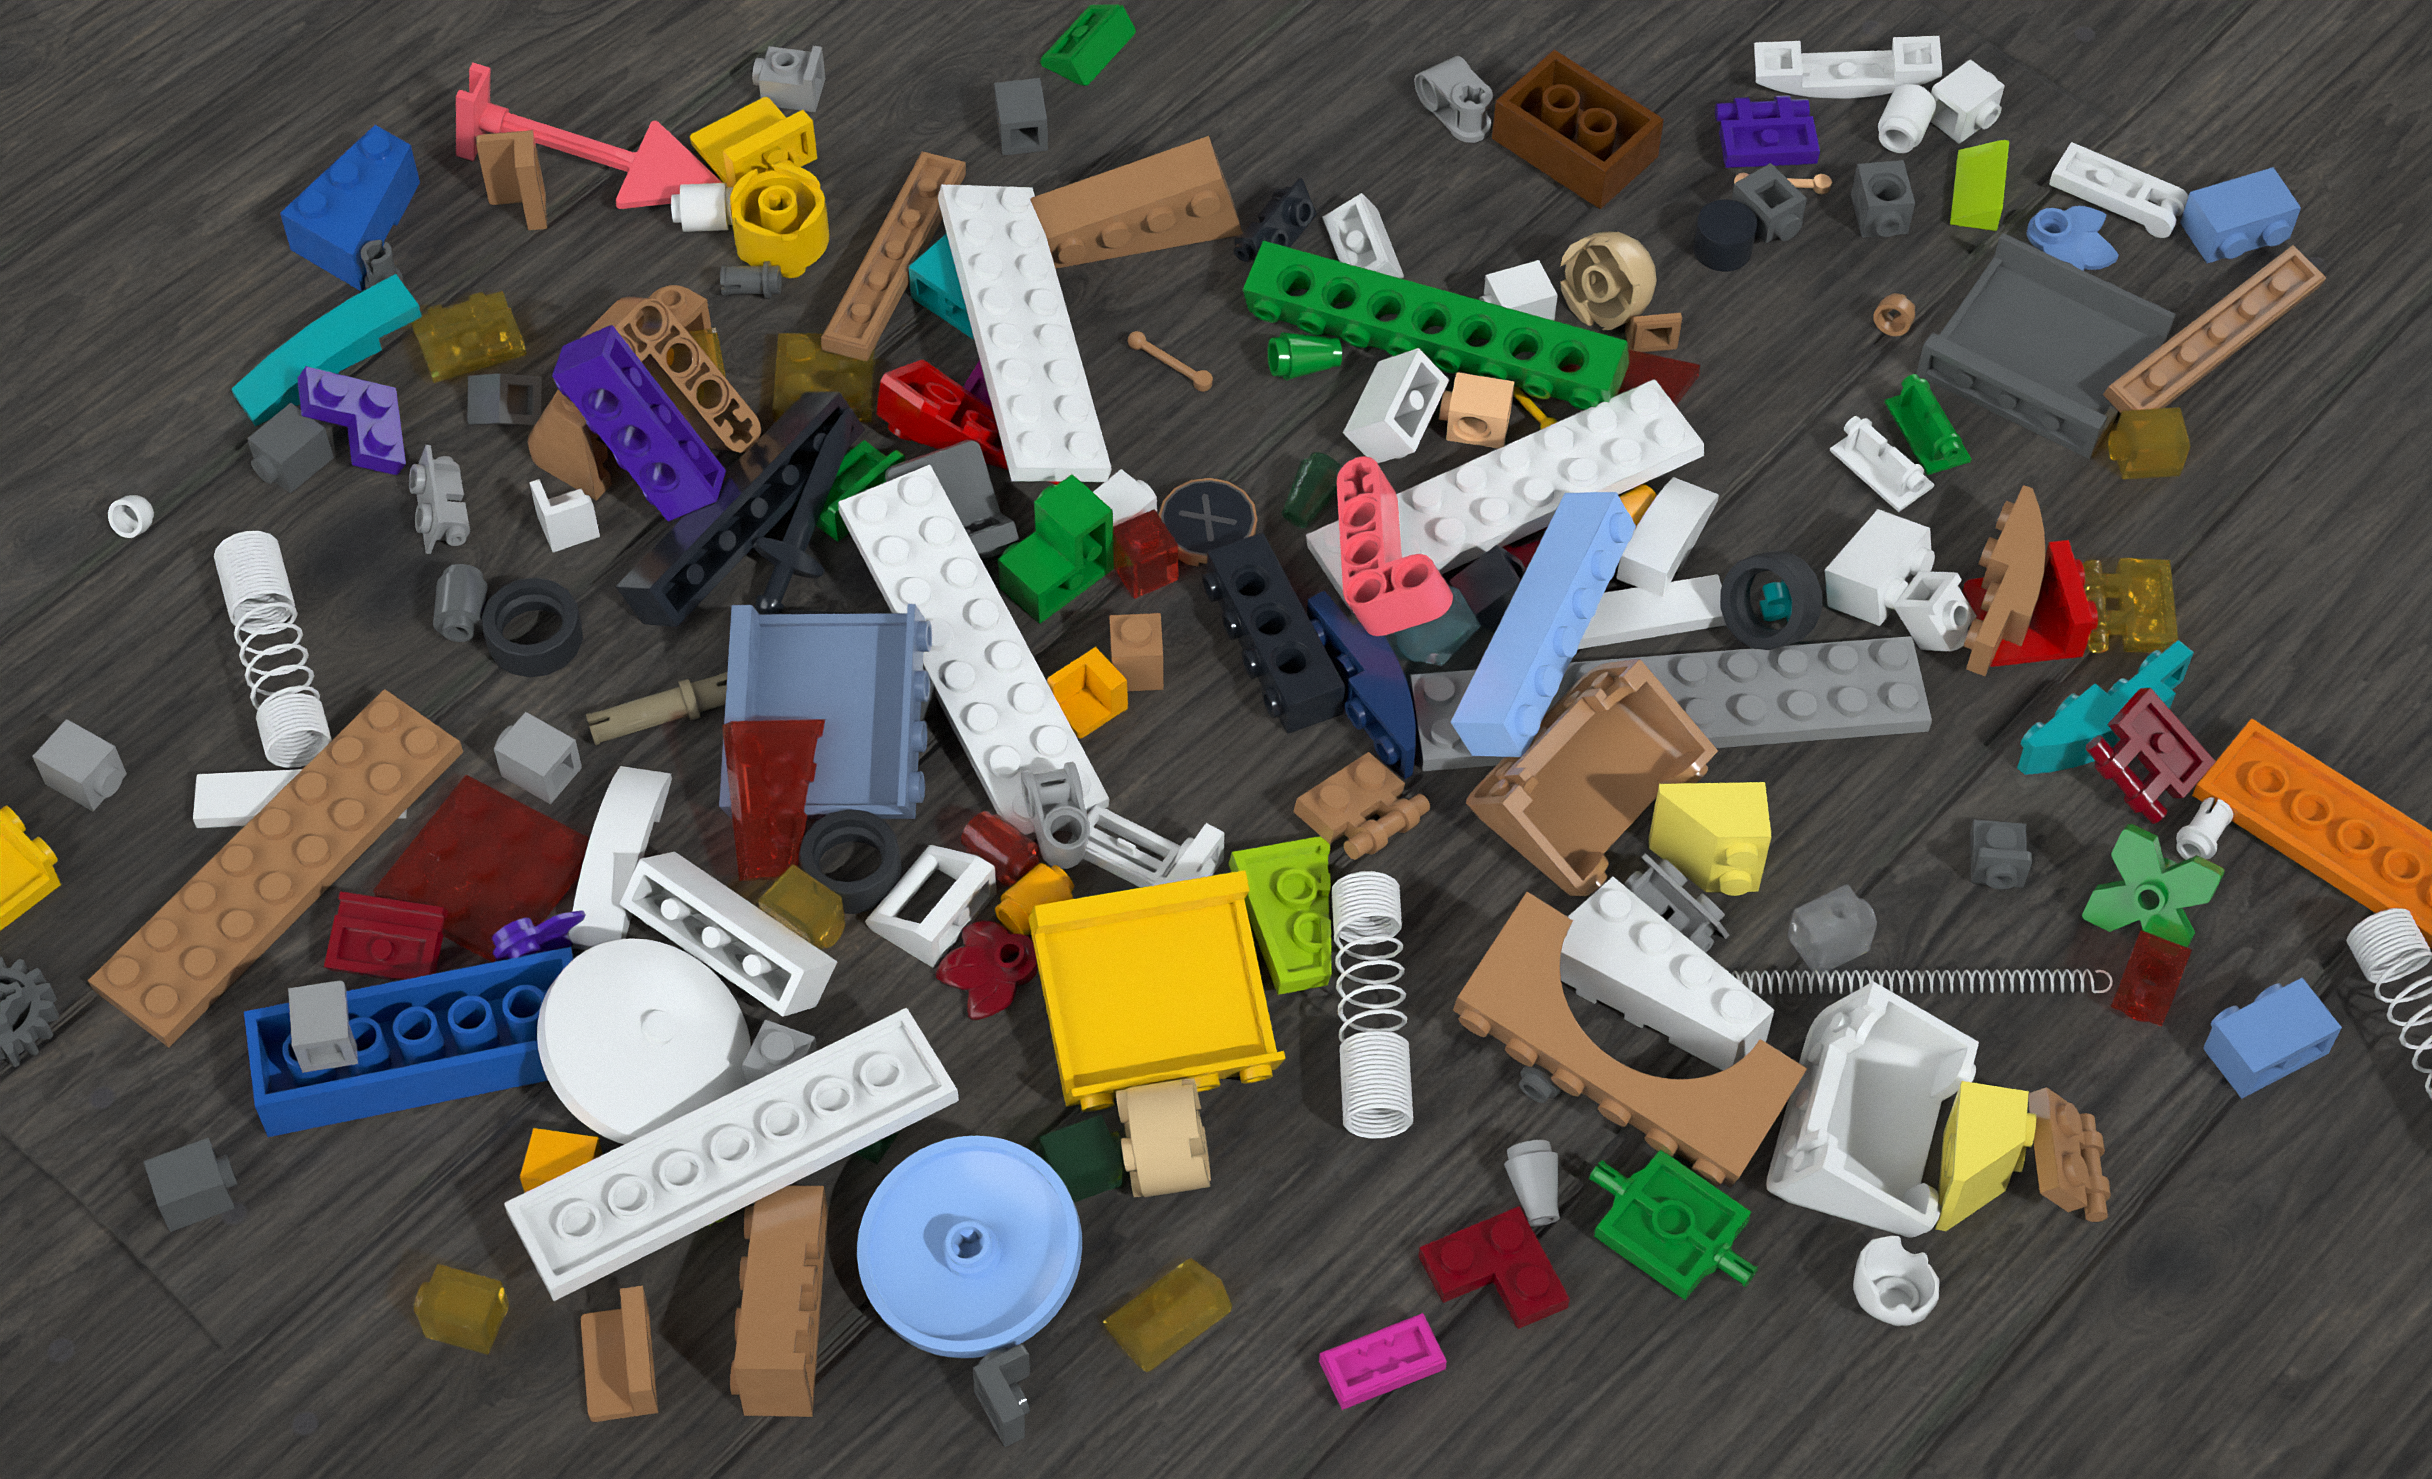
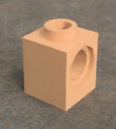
[1439,372,1514,448]

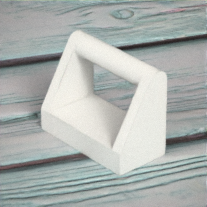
[865,845,997,968]

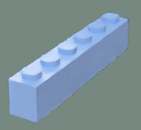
[1451,492,1636,757]

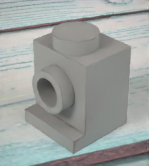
[752,46,826,112]

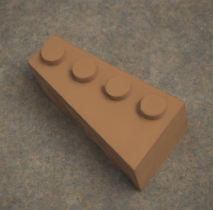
[1030,136,1243,269]

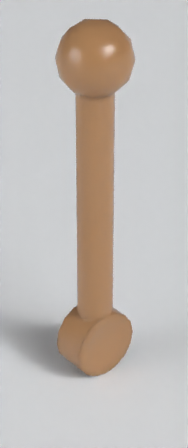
[1127,331,1213,392]

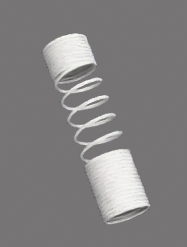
[214,531,332,768]
[1332,871,1413,1138]
[2346,908,2432,1099]

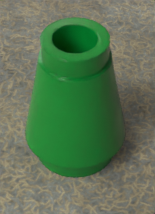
[1268,332,1342,381]

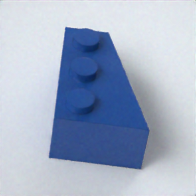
[280,125,420,292]

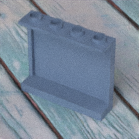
[719,604,932,819]

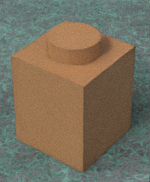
[1110,613,1163,691]

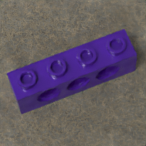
[552,325,726,521]

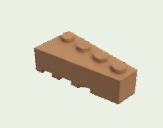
[730,1185,828,1417]

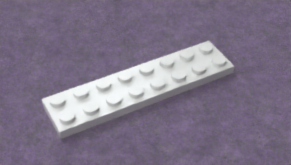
[938,184,1112,482]
[1306,379,1704,615]
[838,465,1109,847]
[504,1008,959,1301]

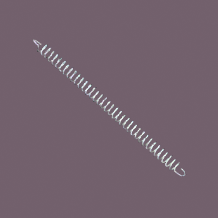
[1732,969,2113,994]

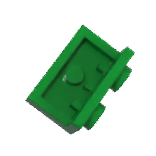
[795,440,905,542]

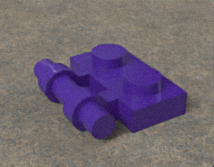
[1715,95,1820,168]

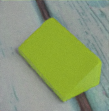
[1950,140,2009,231]

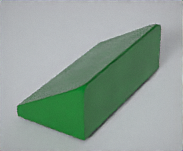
[1040,4,1136,86]

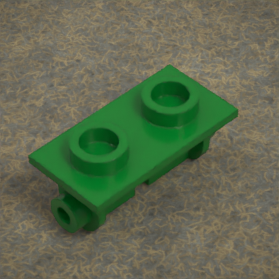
[1885,374,1972,475]

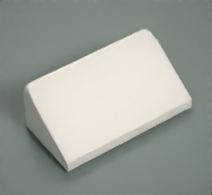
[1322,193,1404,278]

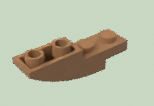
[1964,485,2045,676]

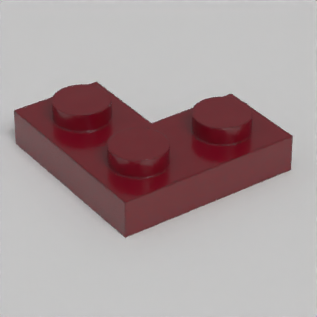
[1419,1206,1570,1329]

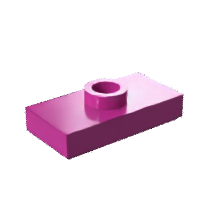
[1319,1313,1447,1410]

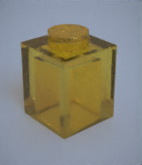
[2108,407,2191,479]
[758,864,845,950]
[414,1264,509,1355]

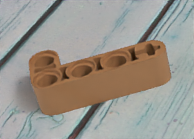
[581,297,761,453]

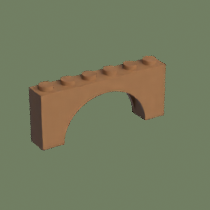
[1453,892,1807,1188]

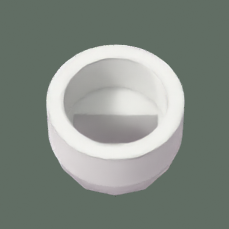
[108,495,154,538]

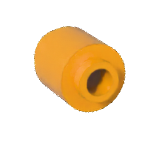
[995,863,1074,936]

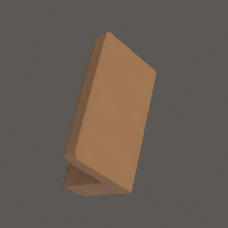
[476,130,547,230]
[581,1286,658,1422]

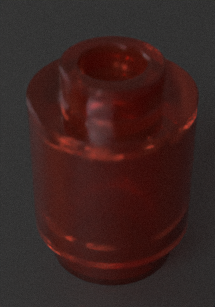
[961,811,1039,886]

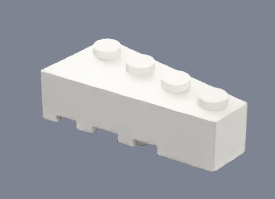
[1560,877,1774,1070]

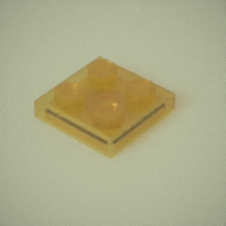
[773,333,876,422]

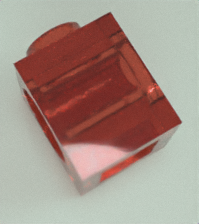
[2111,930,2192,1027]

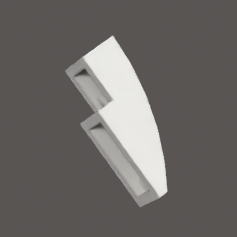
[1617,477,1719,597]

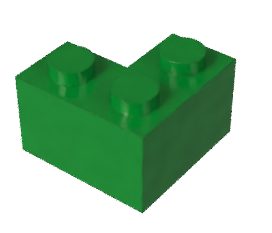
[998,474,1114,624]

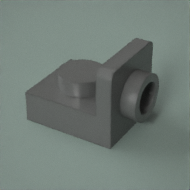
[1970,819,2032,889]
[973,1344,1030,1447]

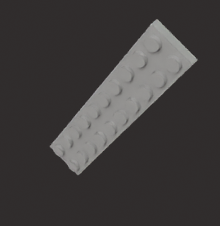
[1410,636,1932,771]

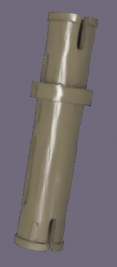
[586,672,728,746]

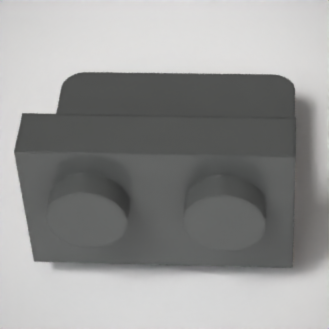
[885,440,1019,559]

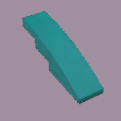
[232,274,422,427]

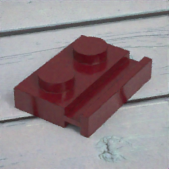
[324,891,448,981]

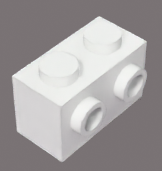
[1343,348,1449,463]
[1825,509,1935,626]

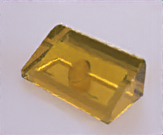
[1103,1258,1232,1372]

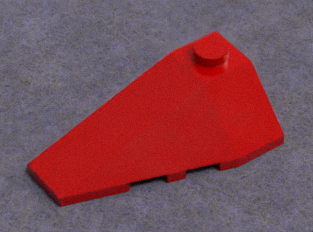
[876,359,1060,485]

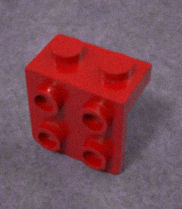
[1962,540,2098,667]

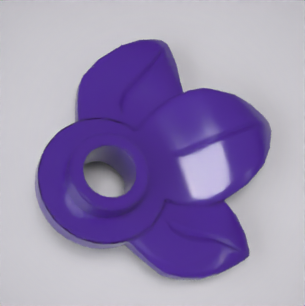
[492,910,586,962]

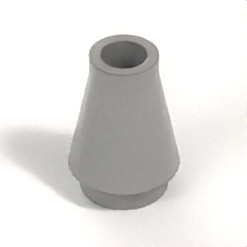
[1504,1140,1560,1226]

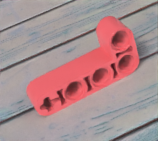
[1337,456,1453,636]

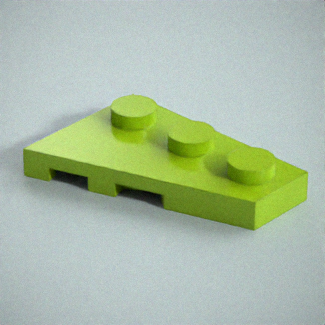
[1229,836,1332,995]

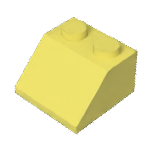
[1649,782,1771,896]
[1935,1081,2036,1231]

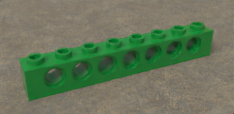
[1243,241,1629,411]

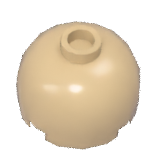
[1560,232,1657,330]

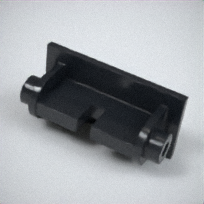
[1233,178,1317,262]

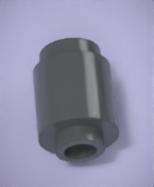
[433,564,488,642]

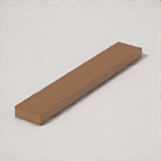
[821,151,966,361]
[2103,245,2326,429]

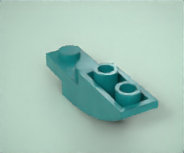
[2017,640,2194,775]

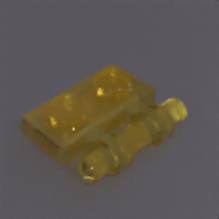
[411,291,527,383]
[2083,558,2178,653]

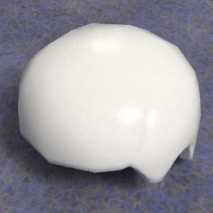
[1853,1236,1939,1326]

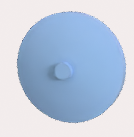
[857,1136,1082,1358]

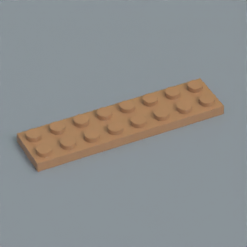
[88,689,463,1047]

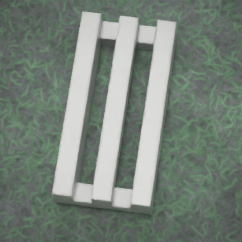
[1068,805,1181,888]

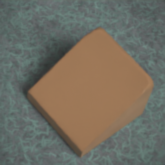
[1625,313,1682,353]

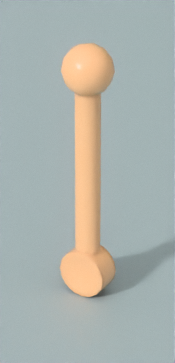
[1734,172,1832,194]

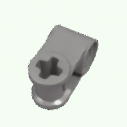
[1414,56,1493,143]
[1021,761,1090,869]

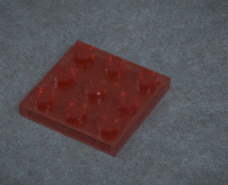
[373,775,590,962]

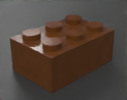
[1492,49,1664,209]

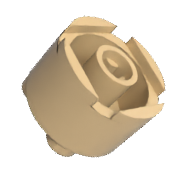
[1116,1078,1211,1198]

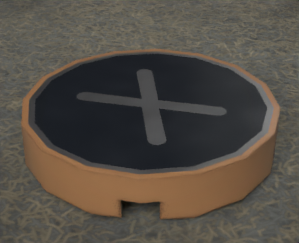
[1158,478,1257,567]

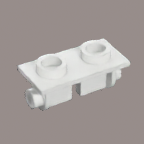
[1830,416,1934,512]

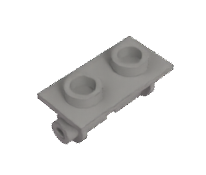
[409,445,470,554]
[1625,853,1729,953]

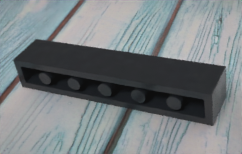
[616,392,865,627]

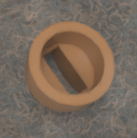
[1874,293,1915,336]

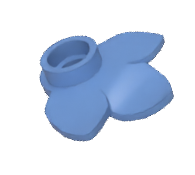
[2027,206,2119,271]

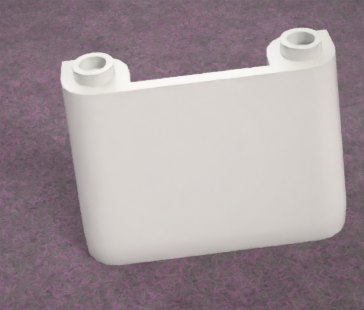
[1766,981,1979,1238]

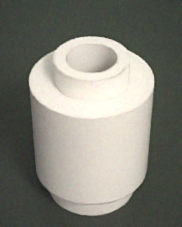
[1878,84,1936,153]
[671,183,733,232]

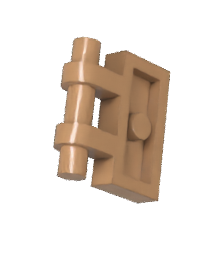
[1293,752,1430,860]
[2028,1087,2111,1222]

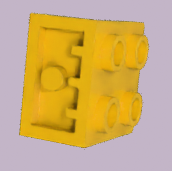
[690,97,817,187]

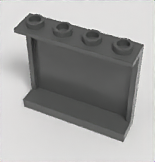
[1916,233,2176,459]

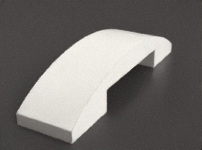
[1754,36,1942,98]
[569,766,672,950]

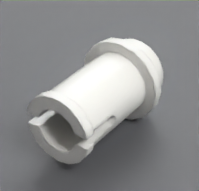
[2176,797,2233,860]

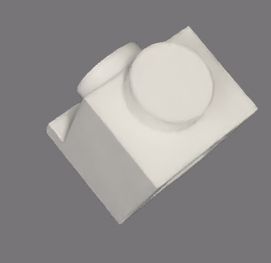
[1893,571,1976,651]

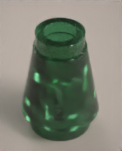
[1281,452,1342,528]

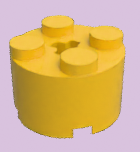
[730,164,829,278]

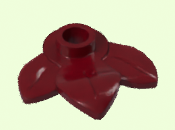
[936,920,1038,1020]

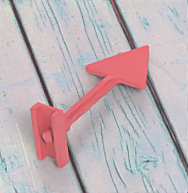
[456,63,722,209]

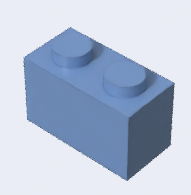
[2180,167,2301,263]
[2203,978,2342,1099]

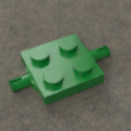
[1589,1149,1758,1300]

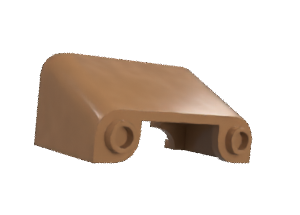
[528,285,718,501]
[1466,659,1718,896]

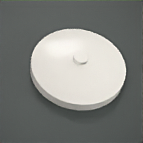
[537,939,751,1145]

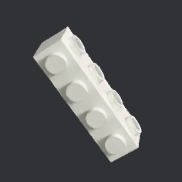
[619,852,837,1016]

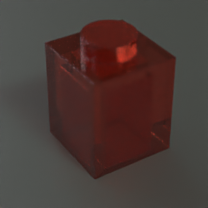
[1113,509,1178,599]

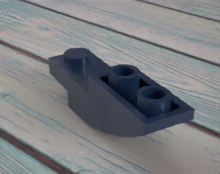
[1307,590,1416,780]

